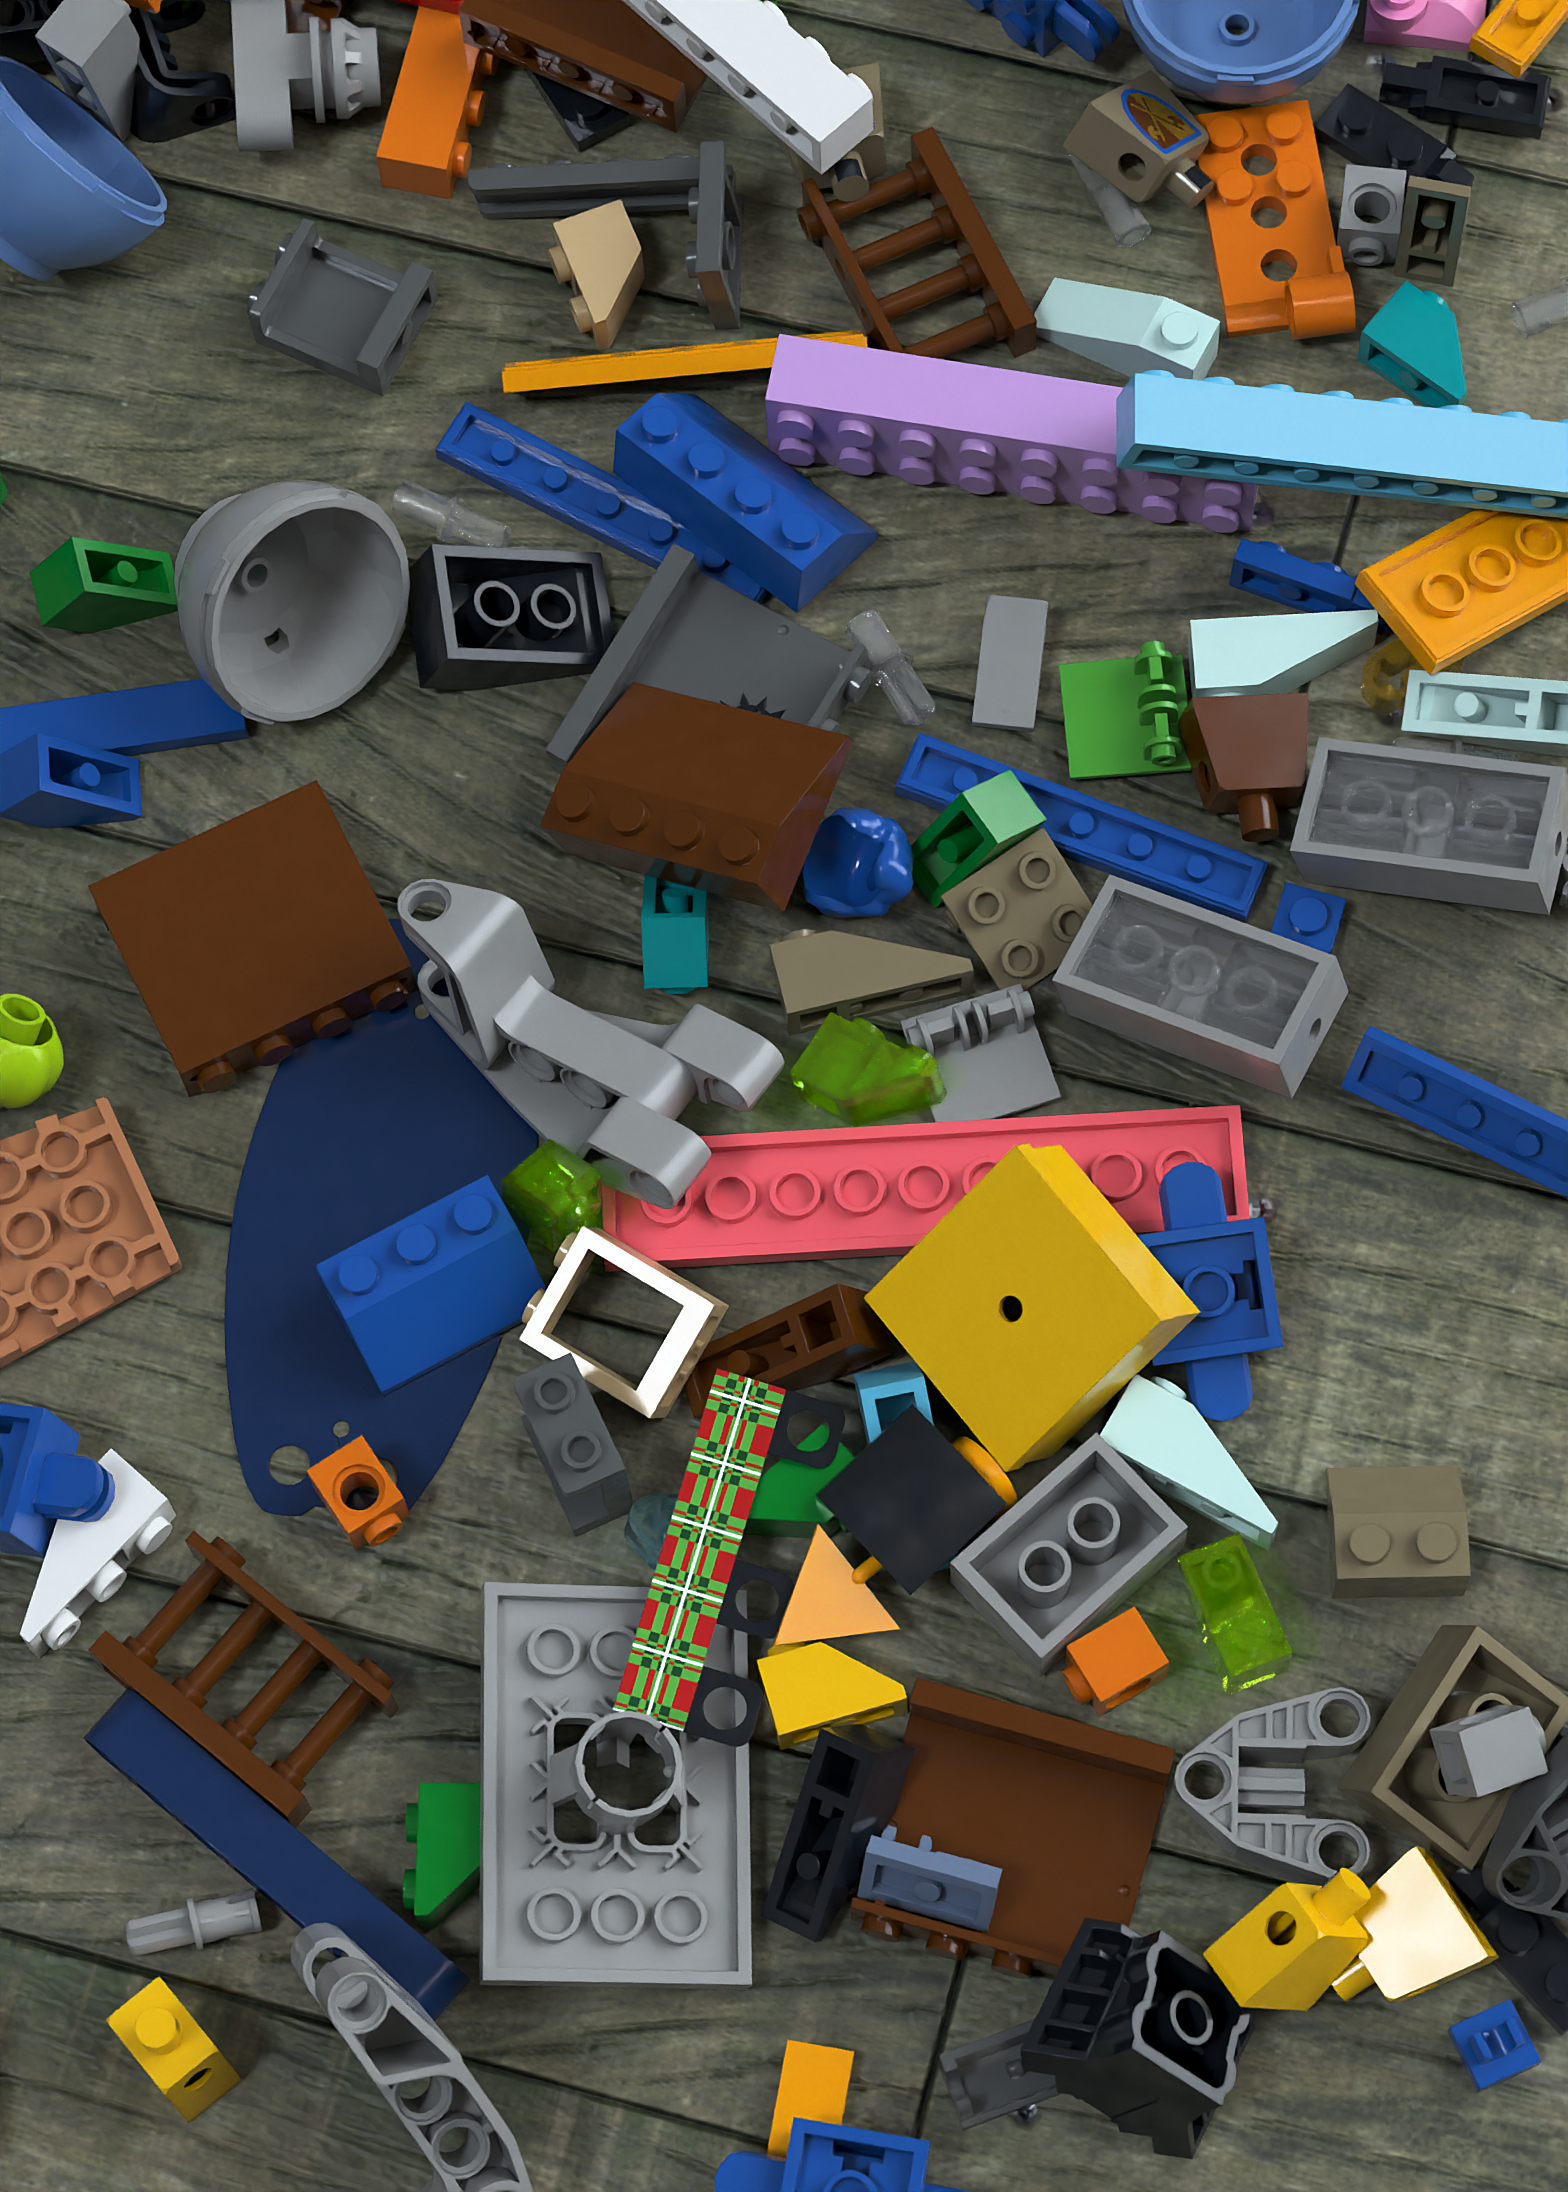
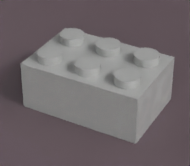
[950,1432,1188,1677]

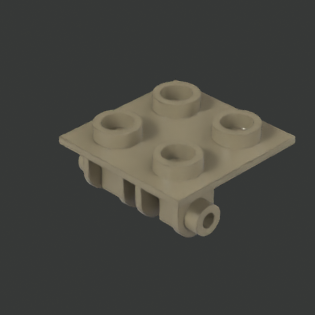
[940,827,1093,991]

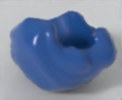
[802,808,914,918]

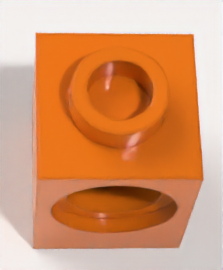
[306,1435,410,1551]
[1061,1606,1169,1717]

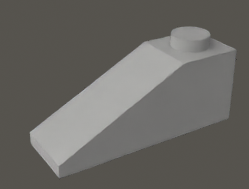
[35,0,140,143]

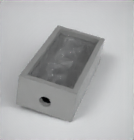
[1290,737,1568,915]
[1052,875,1349,1098]

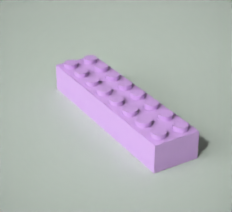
[765,334,1259,533]

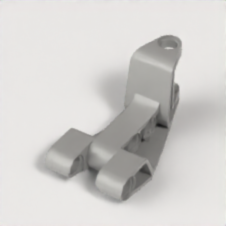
[397,879,785,1209]
[291,1923,533,2192]

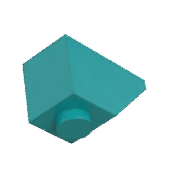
[1357,280,1467,408]
[641,875,709,994]

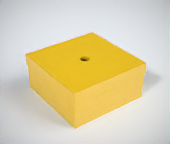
[864,1144,1200,1472]

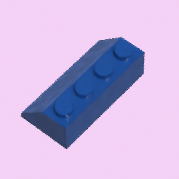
[613,393,878,613]

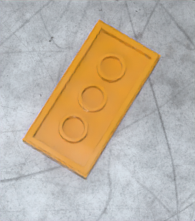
[1354,508,1568,676]

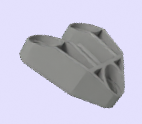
[1173,1687,1370,1886]

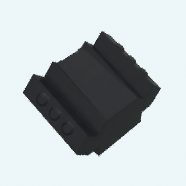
[1020,1918,1255,2159]

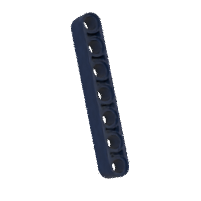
[83,1687,470,2022]

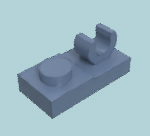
[857,1826,1002,1933]

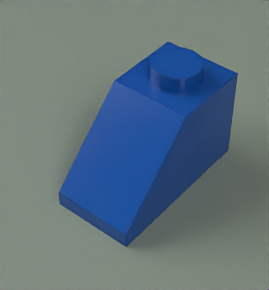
[0,732,142,829]

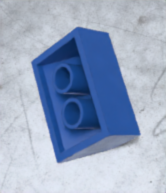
[315,1175,547,1396]

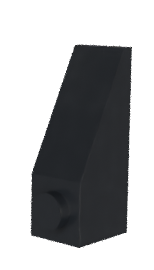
[761,1724,915,1942]

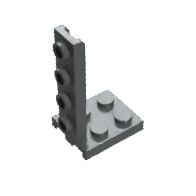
[468,140,744,329]

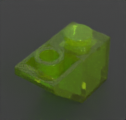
[790,1012,947,1127]
[502,1139,602,1252]
[1177,1532,1293,1696]

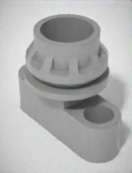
[231,0,381,152]

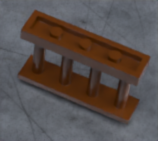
[796,127,1037,359]
[88,1531,399,1828]

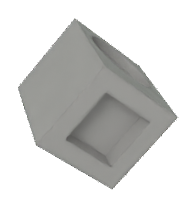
[1336,164,1407,266]
[1429,1705,1548,1797]

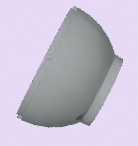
[174,480,410,725]

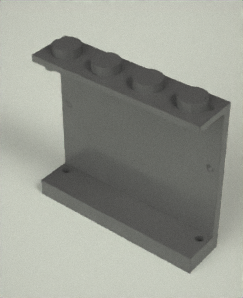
[545,543,873,774]

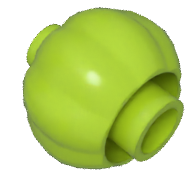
[0,994,64,1109]

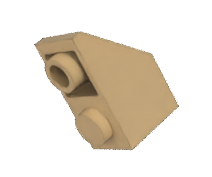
[548,199,645,351]

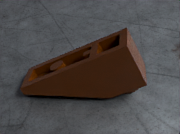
[684,1283,893,1419]

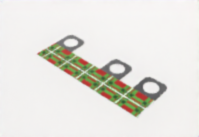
[613,1369,845,1747]

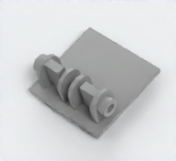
[900,983,1061,1122]

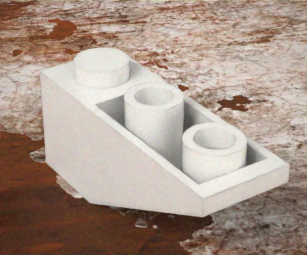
[20,1448,176,1658]

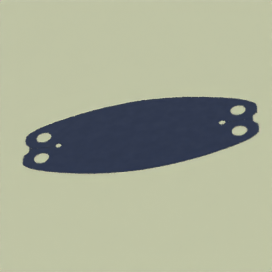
[224,919,538,1516]

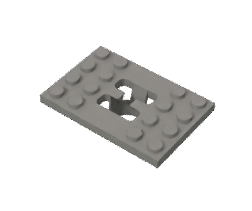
[479,1582,752,1990]

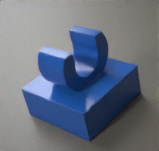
[1447,1999,1541,2093]

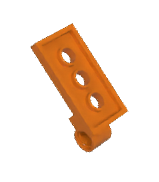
[1193,100,1356,340]

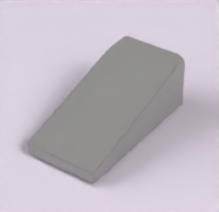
[972,595,1048,732]

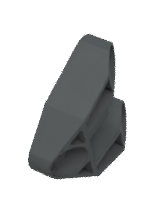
[1482,1733,1568,1920]

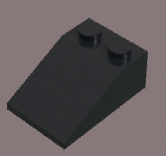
[408,544,614,690]

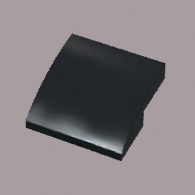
[815,1404,1007,1595]

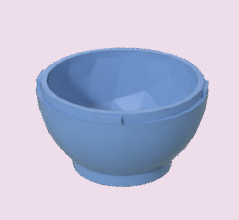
[1122,0,1360,106]
[0,56,167,282]

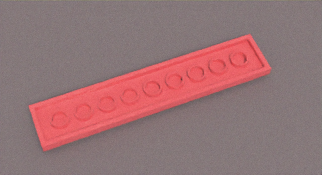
[601,1105,1250,1272]

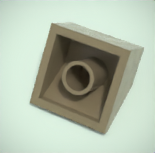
[1325,1465,1471,1599]

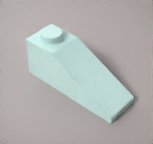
[1034,278,1220,381]
[1188,610,1379,697]
[1401,669,1568,757]
[1100,1374,1278,1551]

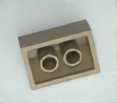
[1337,1625,1568,1870]

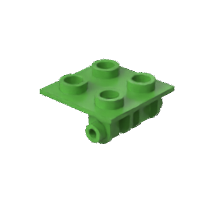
[1058,641,1192,780]

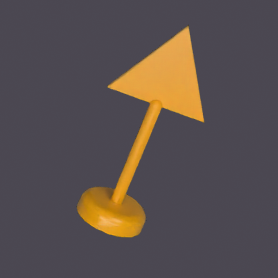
[772,1437,1018,1646]

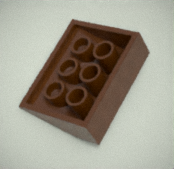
[540,682,853,912]

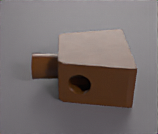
[1178,693,1309,842]

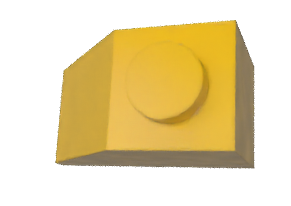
[757,1641,908,1750]

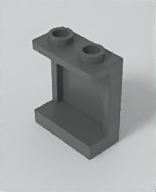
[247,218,438,396]
[512,1352,635,1537]

